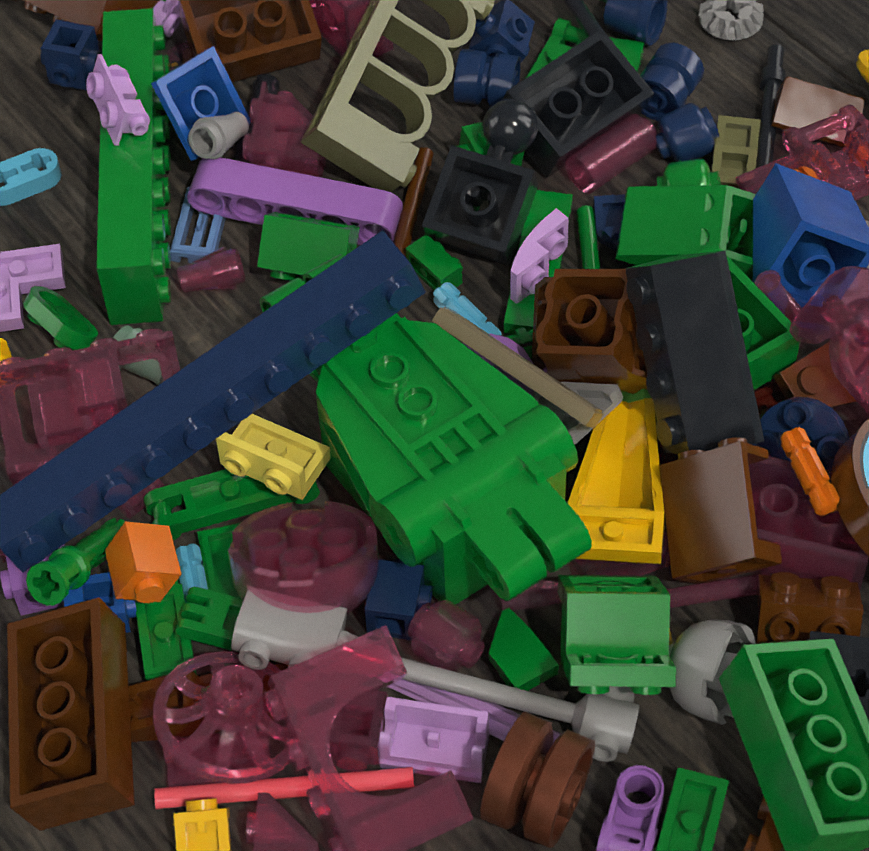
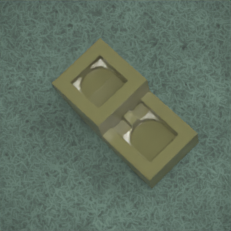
[712,115,761,190]

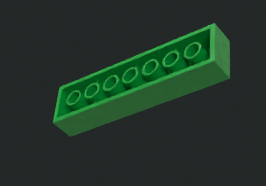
[97,8,171,325]

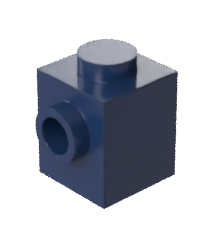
[365,559,433,641]

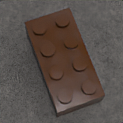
[7,597,135,831]

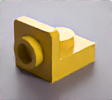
[174,798,231,851]

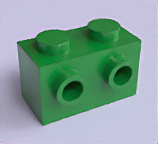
[257,212,360,280]

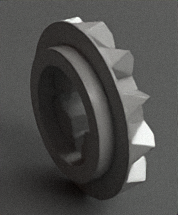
[699,0,764,40]

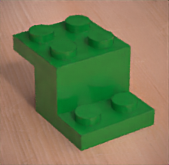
[558,575,676,695]

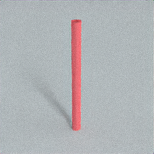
[154,767,414,809]

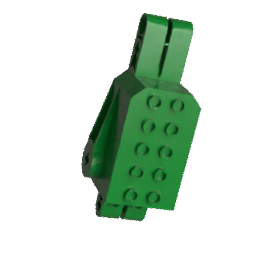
[260,254,592,611]

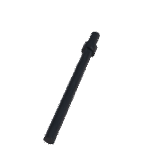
[752,44,786,194]

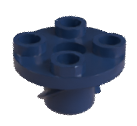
[752,397,849,494]

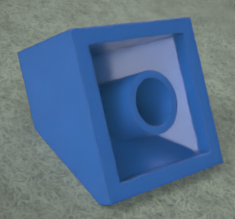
[151,46,252,160]

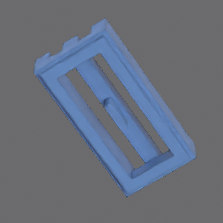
[170,187,226,265]

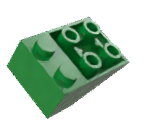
[615,185,756,281]

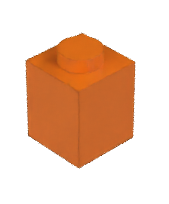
[105,521,181,603]

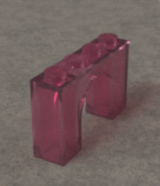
[264,626,474,851]

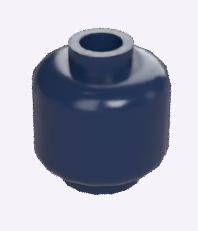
[653,103,720,162]

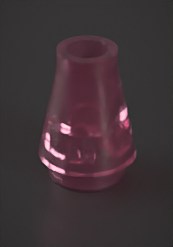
[177,246,245,293]

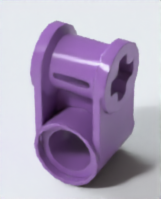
[596,765,664,851]

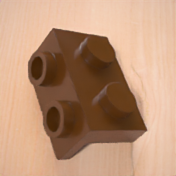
[756,572,863,644]

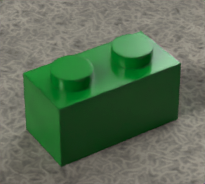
[406,235,463,290]

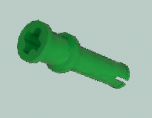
[26,518,125,605]

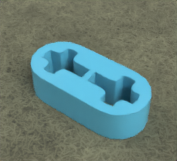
[0,148,62,206]

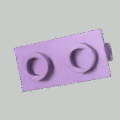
[86,54,150,146]

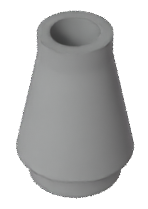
[189,112,249,159]

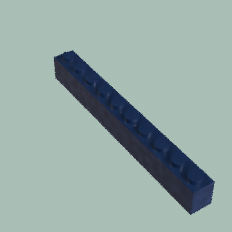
[0,230,426,573]

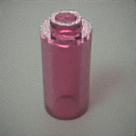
[565,114,657,194]

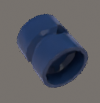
[640,43,704,121]
[454,49,521,106]

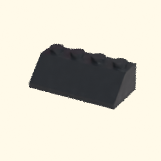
[625,250,764,454]

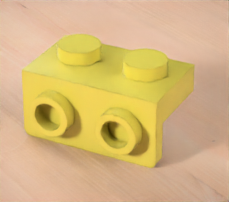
[216,414,331,500]

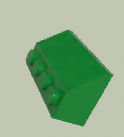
[719,639,869,851]

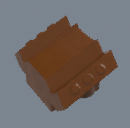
[532,269,647,395]

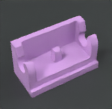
[379,697,489,783]

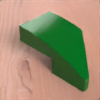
[489,607,559,691]

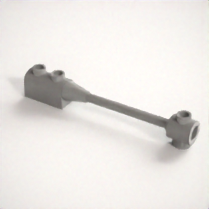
[231,583,639,762]

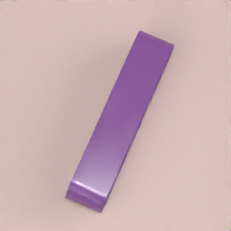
[187,157,403,245]

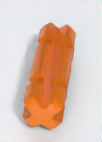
[780,427,840,516]

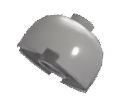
[669,619,756,725]

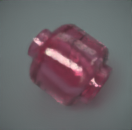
[408,600,485,672]

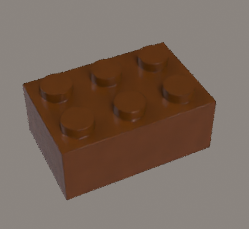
[179,0,322,82]

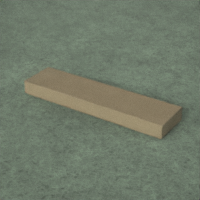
[432,307,604,428]

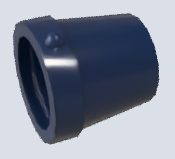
[604,0,667,46]

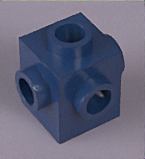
[469,0,535,62]
[41,20,102,90]

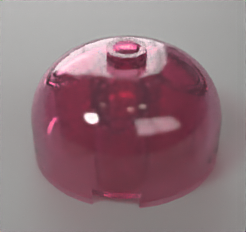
[228,501,379,614]

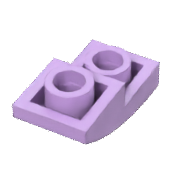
[510,208,569,304]

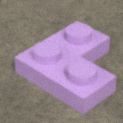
[0,244,66,332]

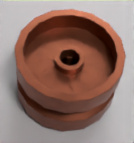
[480,712,595,848]

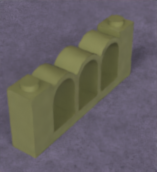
[301,0,495,192]

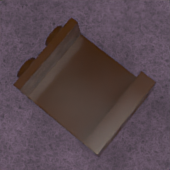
[659,438,782,585]

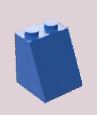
[753,163,869,320]

